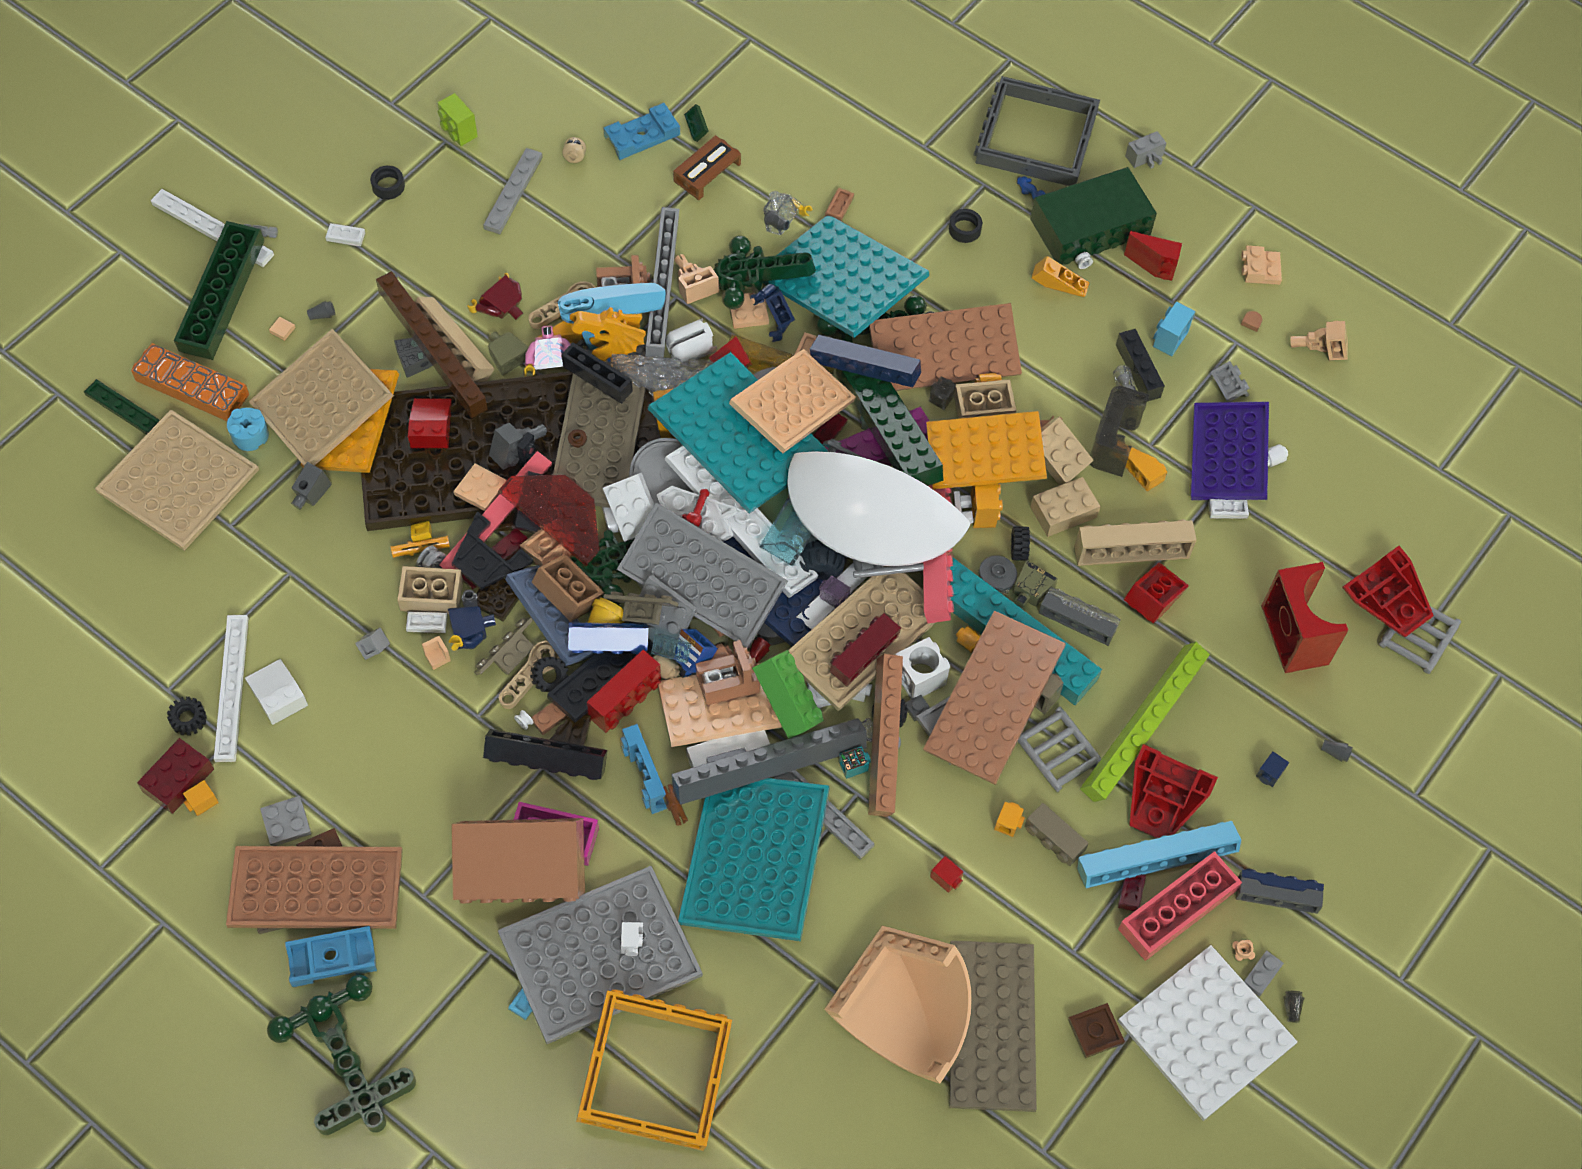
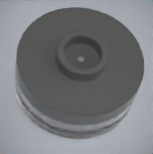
[977,556,1017,595]

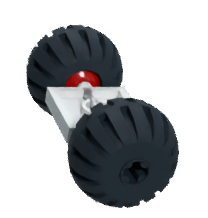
[799,521,845,583]

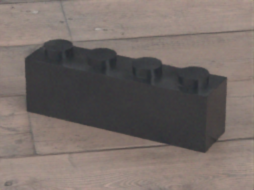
[1116,328,1165,403]
[561,342,633,404]

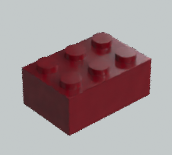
[137,738,214,814]

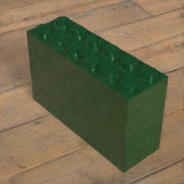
[1030,167,1157,265]

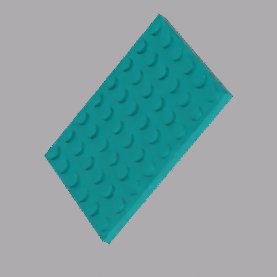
[763,216,929,338]
[648,352,828,514]
[678,778,830,941]

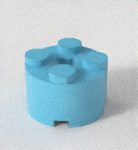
[227,408,269,451]

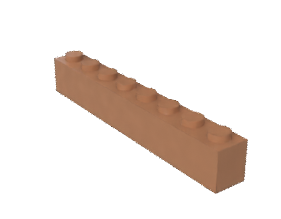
[868,654,903,817]

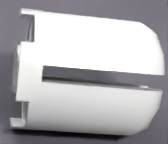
[666,318,717,366]

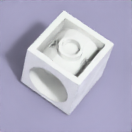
[895,637,950,699]

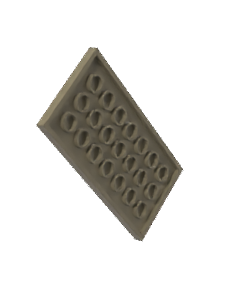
[549,373,647,508]
[950,941,1037,1112]

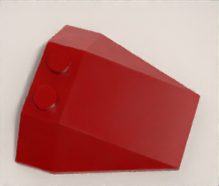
[1342,545,1434,638]
[1129,744,1218,838]

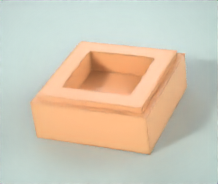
[269,317,295,341]

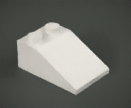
[245,659,308,725]

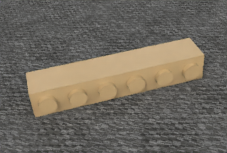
[415,297,494,383]

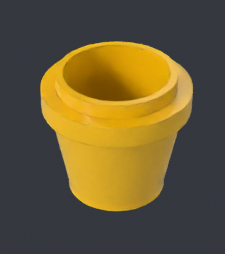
[587,598,626,623]

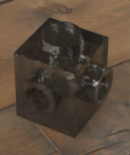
[929,376,956,410]

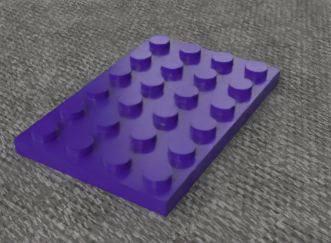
[1191,402,1269,500]

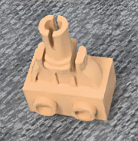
[674,254,719,304]
[1291,321,1348,361]

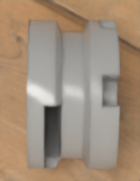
[416,545,446,568]

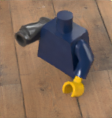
[448,590,496,651]

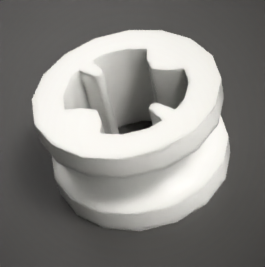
[1075,252,1093,269]
[514,710,534,730]

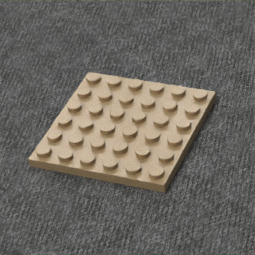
[249,329,394,466]
[95,410,259,551]

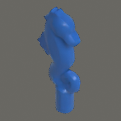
[1017,176,1046,199]

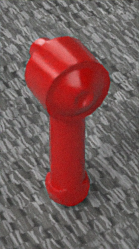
[682,489,709,527]

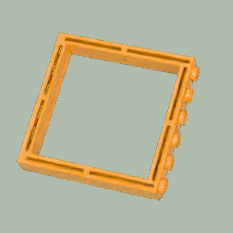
[576,989,732,1151]

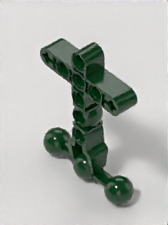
[267,975,416,1135]

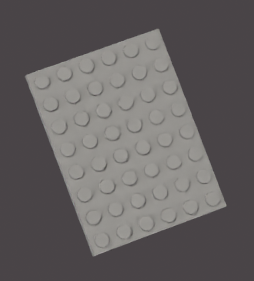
[498,866,703,1044]

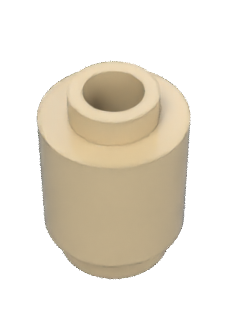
[654,653,680,680]

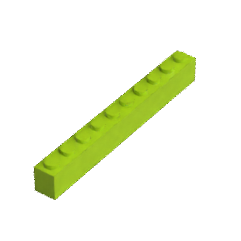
[1080,641,1210,802]

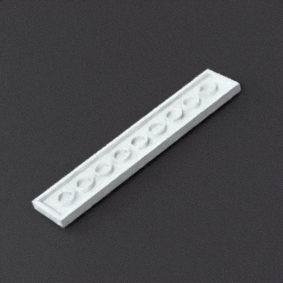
[665,446,819,598]

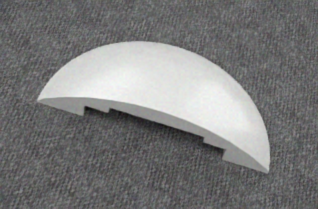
[787,452,971,566]

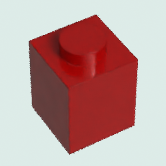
[930,856,964,893]

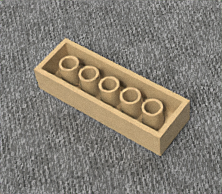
[1074,519,1196,566]

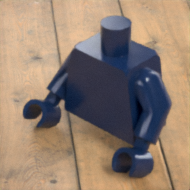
[750,284,795,342]

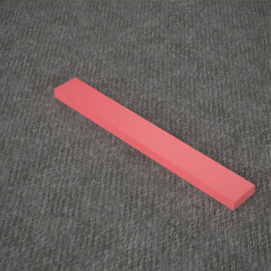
[439,451,552,569]

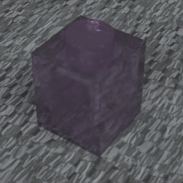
[819,575,851,608]

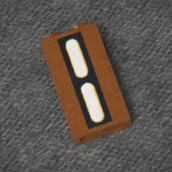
[673,135,741,200]

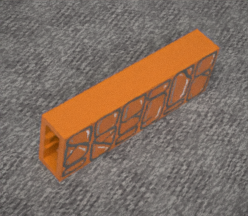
[131,344,249,421]

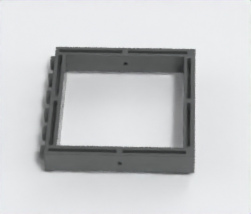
[974,76,1100,186]

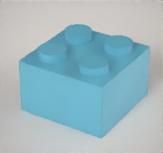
[1153,302,1195,356]

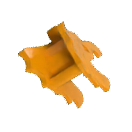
[570,307,646,361]

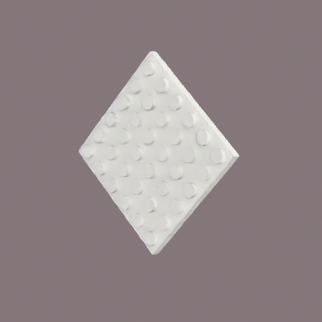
[1117,945,1297,1121]

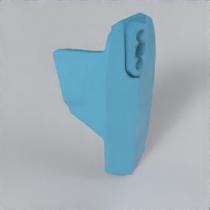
[558,283,666,350]

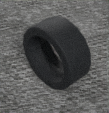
[370,165,405,200]
[949,209,983,243]

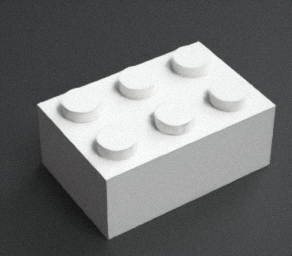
[603,472,654,541]

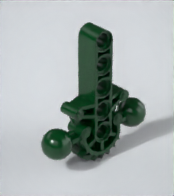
[713,235,816,310]
[569,522,635,606]

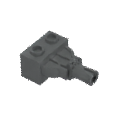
[489,423,547,470]

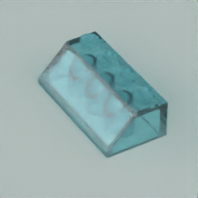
[759,496,811,567]

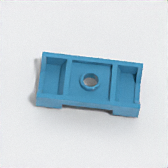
[603,103,680,160]
[620,724,667,814]
[285,926,377,987]

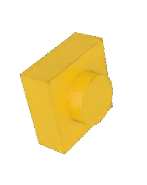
[411,521,432,542]

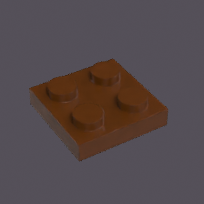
[1068,1003,1125,1058]

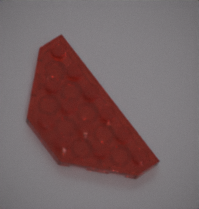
[498,475,599,566]

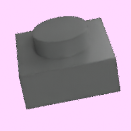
[905,695,930,722]

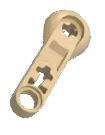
[528,281,596,329]
[499,640,562,709]

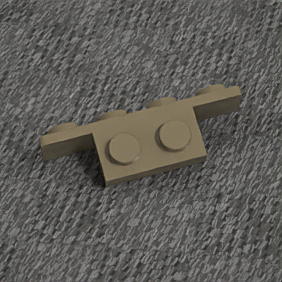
[604,592,679,625]
[474,617,533,675]

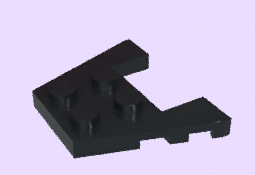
[452,512,534,590]

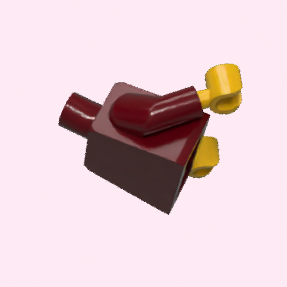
[467,273,523,320]

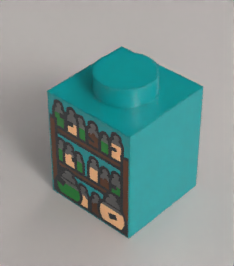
[839,746,871,779]

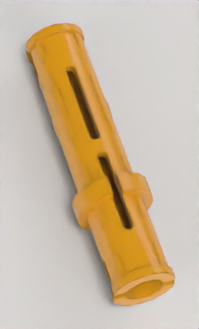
[391,535,450,558]

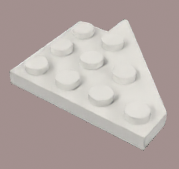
[657,486,741,542]

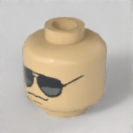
[562,137,586,163]

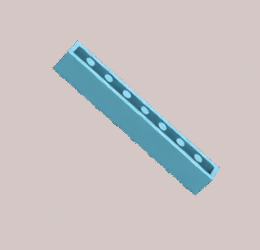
[1077,821,1241,888]

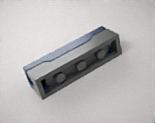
[1236,869,1324,914]

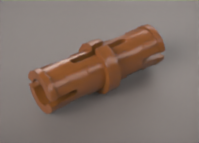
[663,784,688,826]

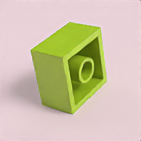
[437,93,478,146]

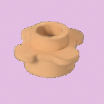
[1232,940,1255,961]

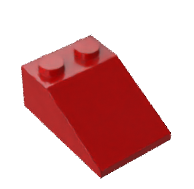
[1124,231,1182,281]
[408,399,452,448]
[1124,562,1189,624]

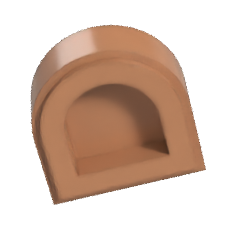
[1241,311,1262,332]

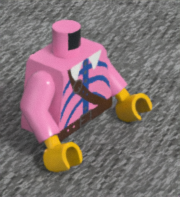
[524,326,570,377]

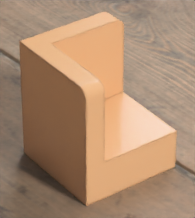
[422,636,451,670]

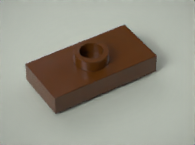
[296,828,343,847]

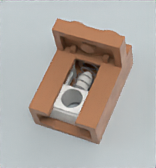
[596,255,651,287]
[695,640,760,705]

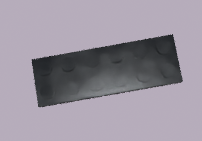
[547,638,659,723]

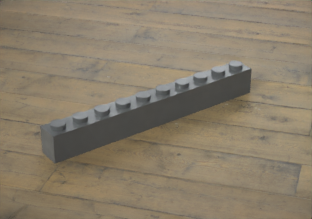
[672,718,867,805]

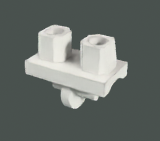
[952,491,974,523]

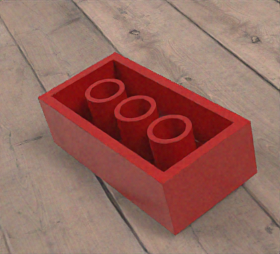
[587,650,661,733]

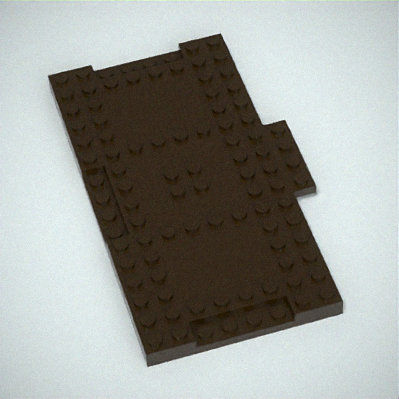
[361,362,661,532]

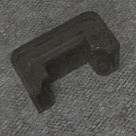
[1090,386,1149,477]

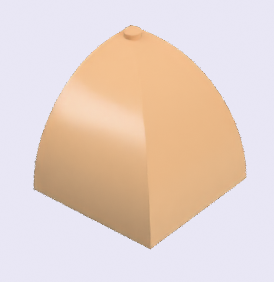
[824,926,971,1084]

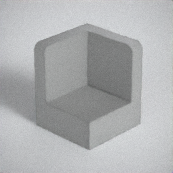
[355,628,390,660]

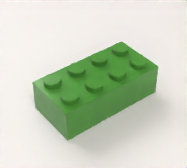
[752,650,824,739]

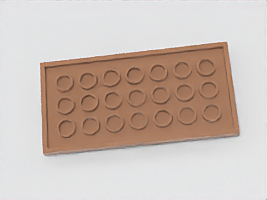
[869,303,1022,391]
[923,611,1066,785]
[226,846,403,929]

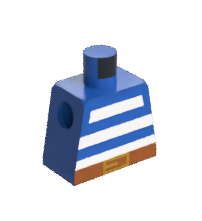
[674,629,718,678]

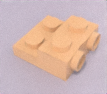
[1241,246,1282,285]
[520,523,575,567]

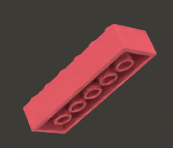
[1118,851,1242,961]

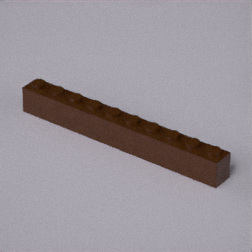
[376,271,488,418]

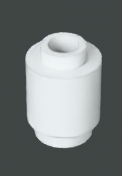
[1268,444,1288,468]

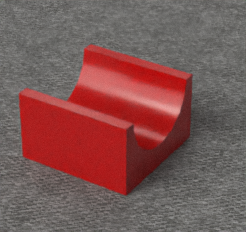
[1261,562,1349,673]

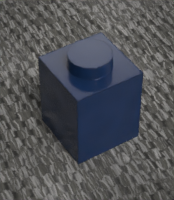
[1256,751,1290,787]

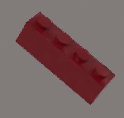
[829,613,901,687]

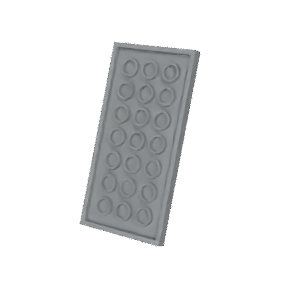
[617,503,788,648]

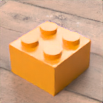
[970,483,1003,528]

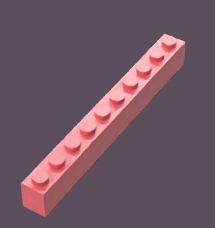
[923,485,954,623]

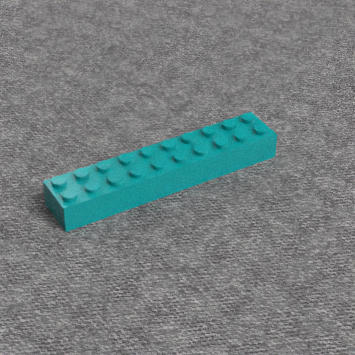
[950,557,1102,705]

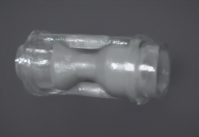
[1113,365,1138,405]

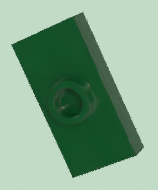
[684,104,709,142]

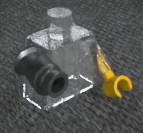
[763,191,813,235]

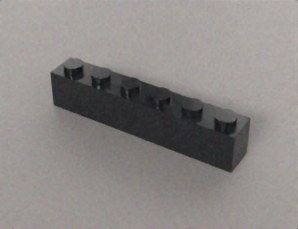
[483,729,608,780]

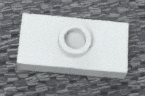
[326,223,365,246]
[1208,499,1249,519]
[406,612,447,633]

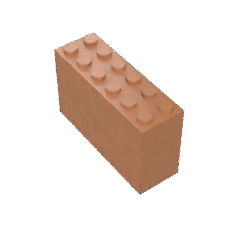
[451,818,585,904]

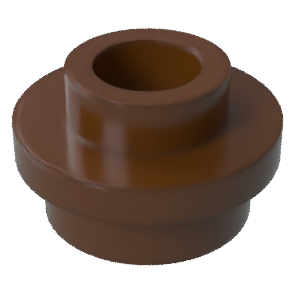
[568,429,587,448]

